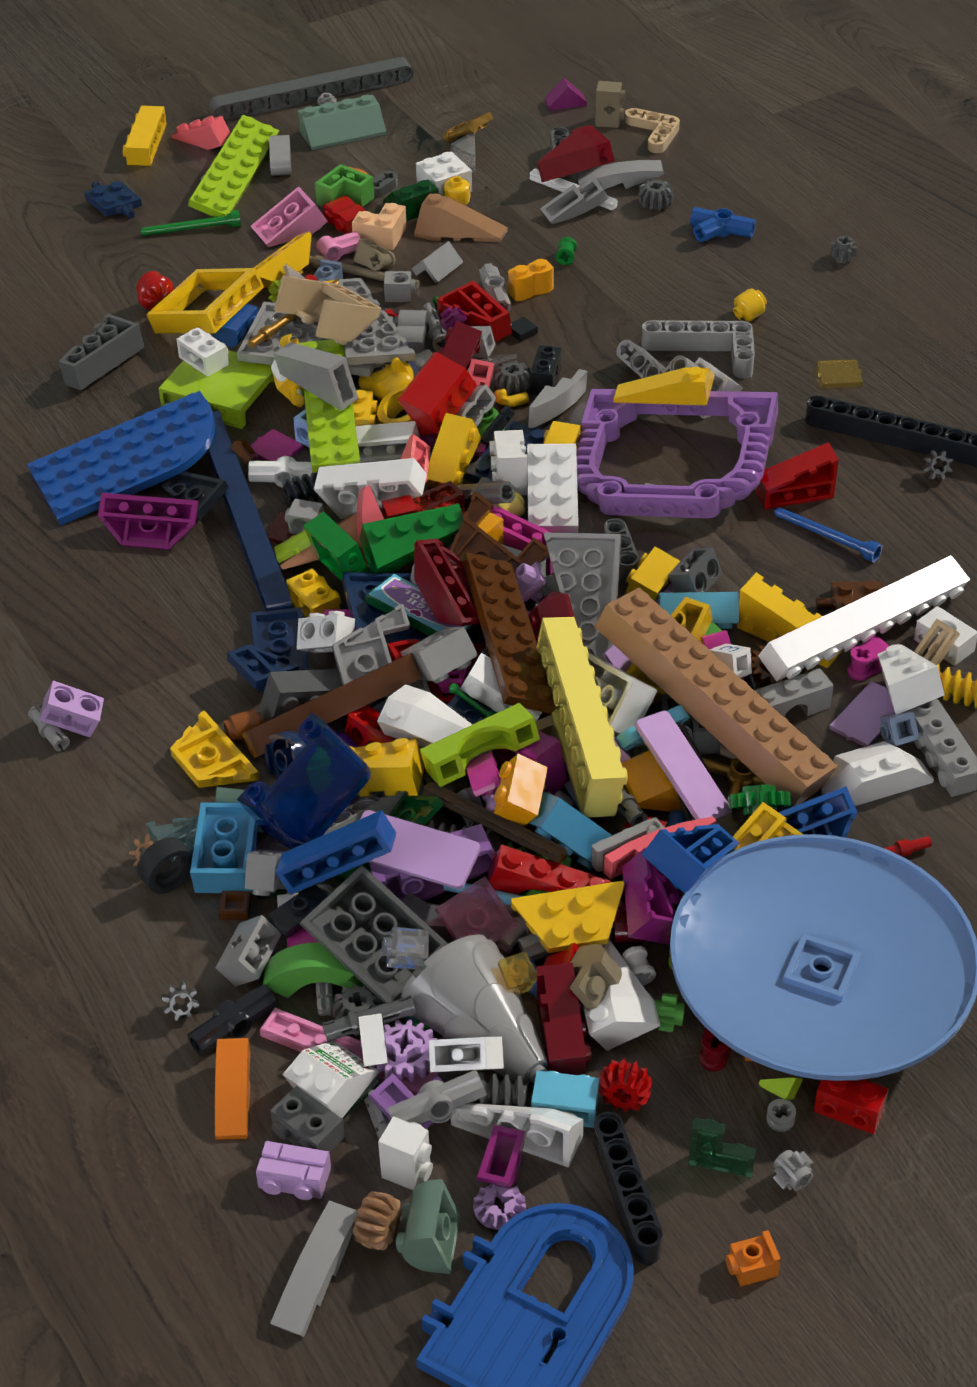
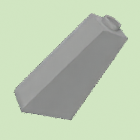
[273,342,358,410]

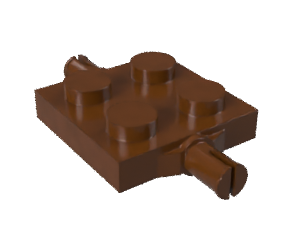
[816,580,884,611]

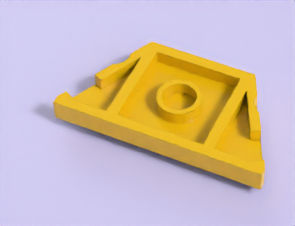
[170,711,259,788]
[511,881,624,953]

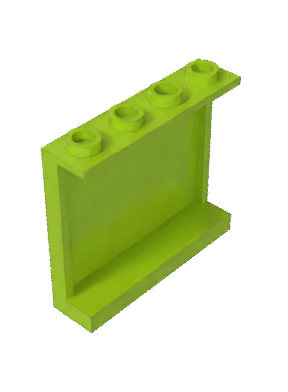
[158,350,275,429]

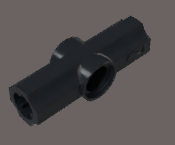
[187,984,277,1056]

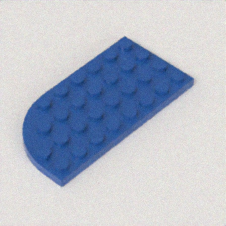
[27,391,216,526]

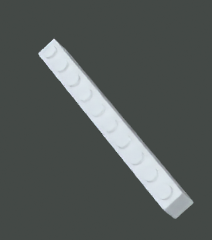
[758,556,970,681]

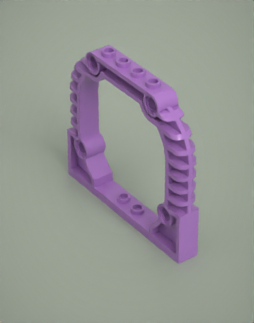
[576,389,779,518]

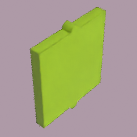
[274,530,311,563]

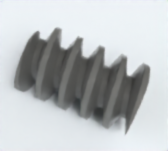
[467,1071,528,1107]

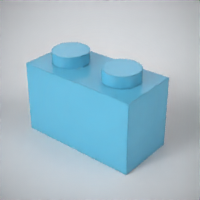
[531,1071,599,1128]

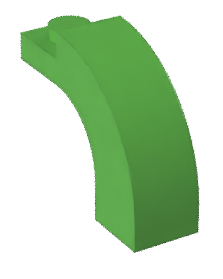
[263,942,364,998]

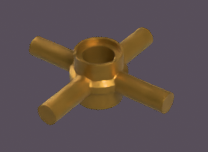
[703,757,766,803]

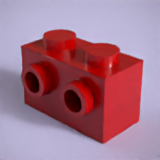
[814,1079,889,1135]

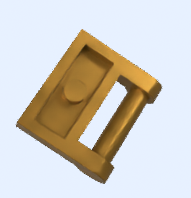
[443,112,493,143]

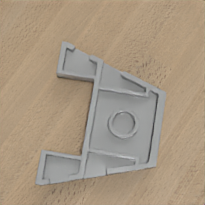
[332,604,430,699]

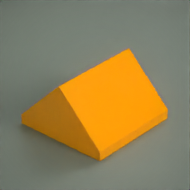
[621,750,683,812]

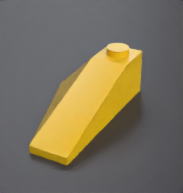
[613,367,714,405]

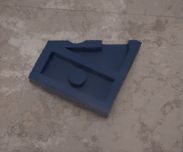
[227,644,299,690]

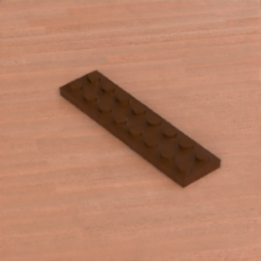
[462,552,556,714]

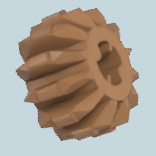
[353,1191,402,1250]

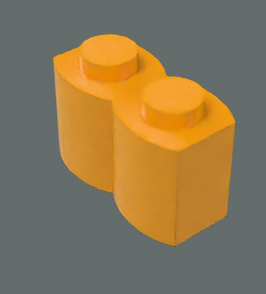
[508,259,554,301]

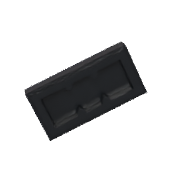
[268,884,329,938]

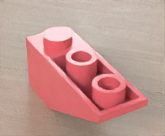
[171,115,231,150]

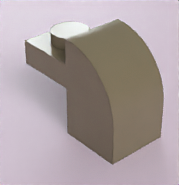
[570,944,622,1009]

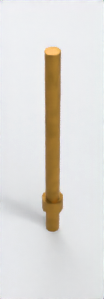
[247,278,339,348]

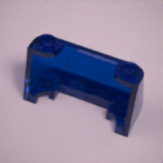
[237,712,371,850]

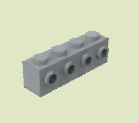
[904,699,977,797]

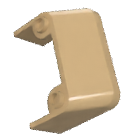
[274,275,381,345]

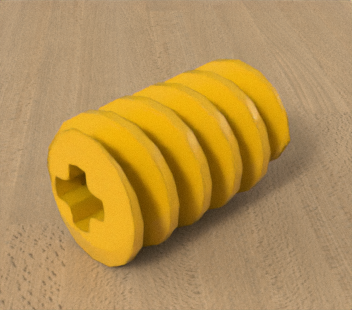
[936,664,977,709]

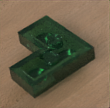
[688,1117,756,1178]

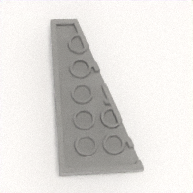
[338,278,416,366]
[543,532,621,662]

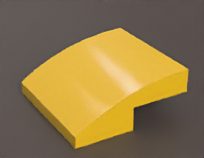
[733,802,804,851]

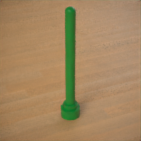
[140,210,241,236]

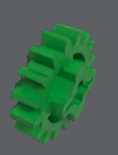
[728,785,791,816]

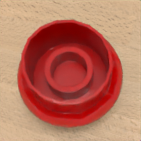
[136,271,174,310]

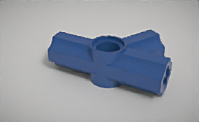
[690,207,756,243]

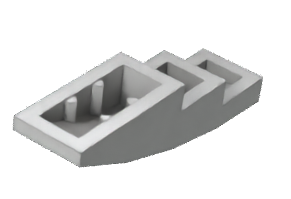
[577,160,664,189]
[528,369,588,428]
[270,1200,358,1337]

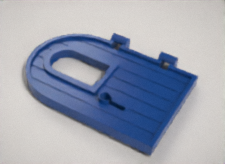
[417,1203,634,1387]

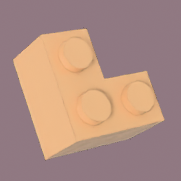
[352,203,407,250]

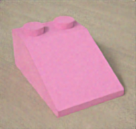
[251,187,328,247]

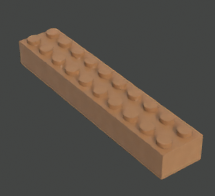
[595,588,838,807]

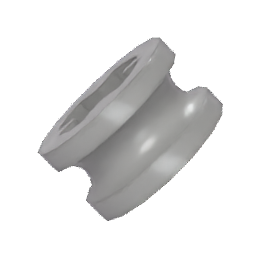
[766,1099,796,1132]

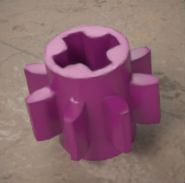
[439,307,467,332]

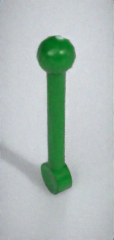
[449,683,495,719]

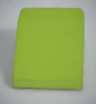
[759,1077,803,1100]

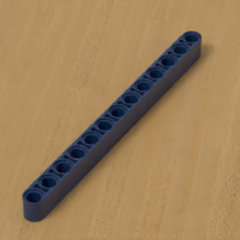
[206,411,292,611]

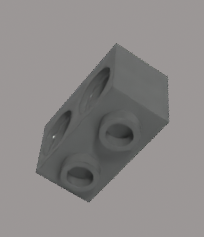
[668,547,723,593]

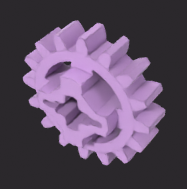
[376,1019,437,1082]

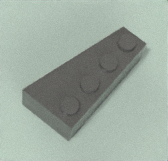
[59,314,144,390]

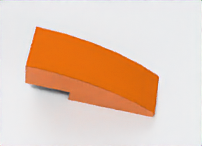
[215,1038,251,1140]

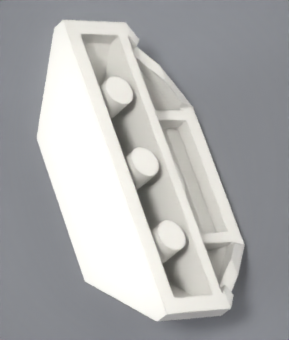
[821,741,934,806]

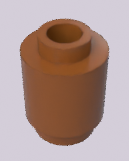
[223,708,265,742]

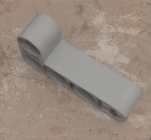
[616,340,699,378]

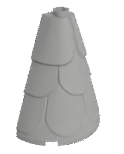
[399,935,548,1085]

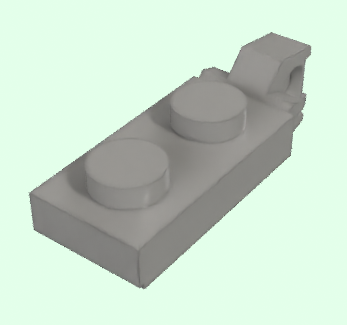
[591,817,665,872]

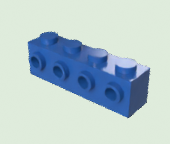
[275,810,396,895]

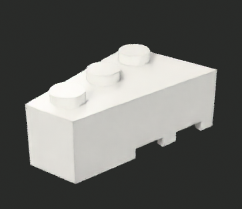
[878,644,944,715]

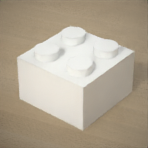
[416,151,472,196]

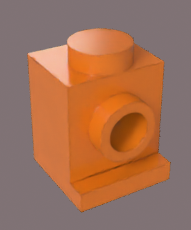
[726,1230,781,1287]

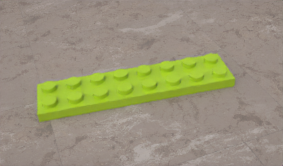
[188,115,279,217]
[299,339,360,473]

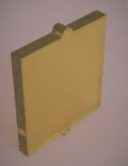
[817,359,863,387]

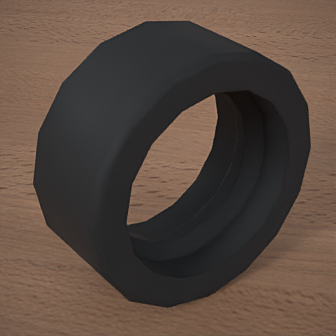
[137,837,193,894]

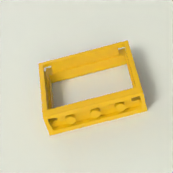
[146,268,264,334]

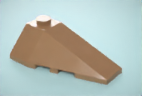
[414,193,508,242]

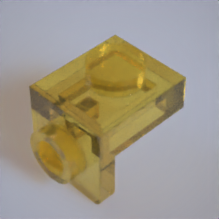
[498,951,537,994]

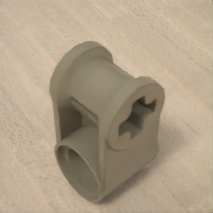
[353,239,396,271]

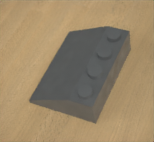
[300,865,448,1003]

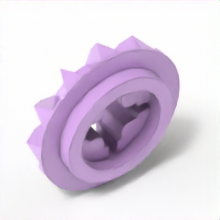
[473,1184,526,1230]

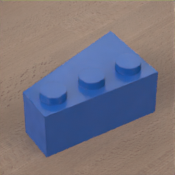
[641,824,740,893]

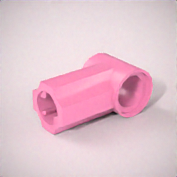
[316,231,360,262]

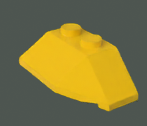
[254,231,312,289]

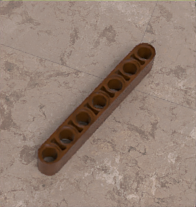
[241,653,423,758]

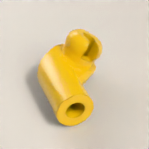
[494,389,529,408]

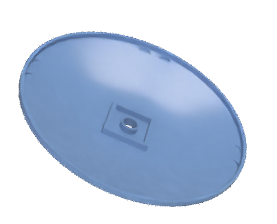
[670,834,977,1081]

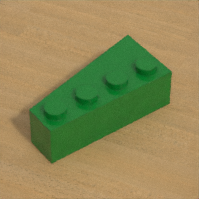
[359,504,463,573]

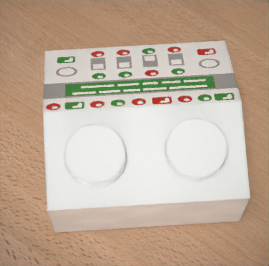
[283,1040,379,1118]

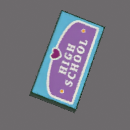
[365,573,479,636]

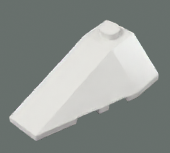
[377,685,491,759]
[451,1103,583,1168]

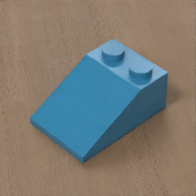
[190,802,258,893]

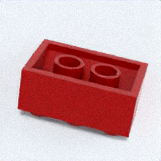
[398,352,477,435]

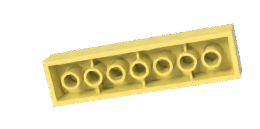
[536,617,628,818]

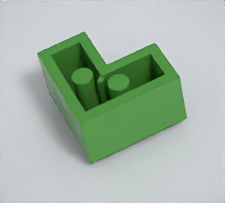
[315,164,374,207]

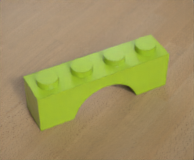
[420,703,540,787]

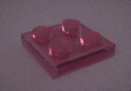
[435,877,518,942]

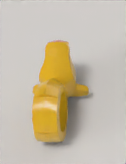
[358,357,421,434]

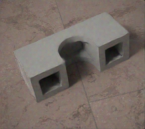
[754,668,834,717]

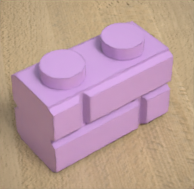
[256,1141,331,1200]

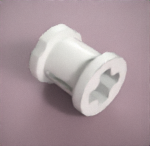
[622,946,656,986]

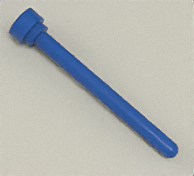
[774,507,882,563]

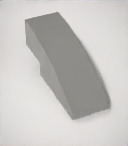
[540,176,609,224]

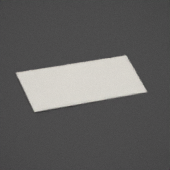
[358,1013,388,1067]

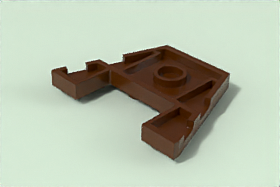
[450,491,550,576]

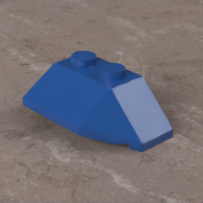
[778,786,857,838]

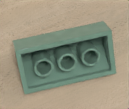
[298,95,387,151]

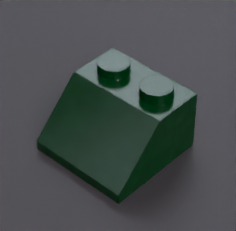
[383,179,439,222]

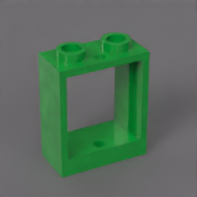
[303,511,369,582]

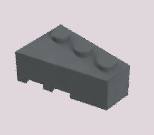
[258,669,343,722]

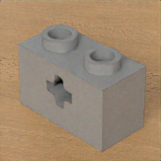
[215,915,282,987]

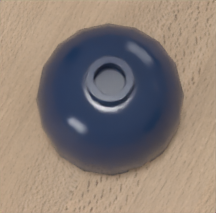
[265,730,317,787]

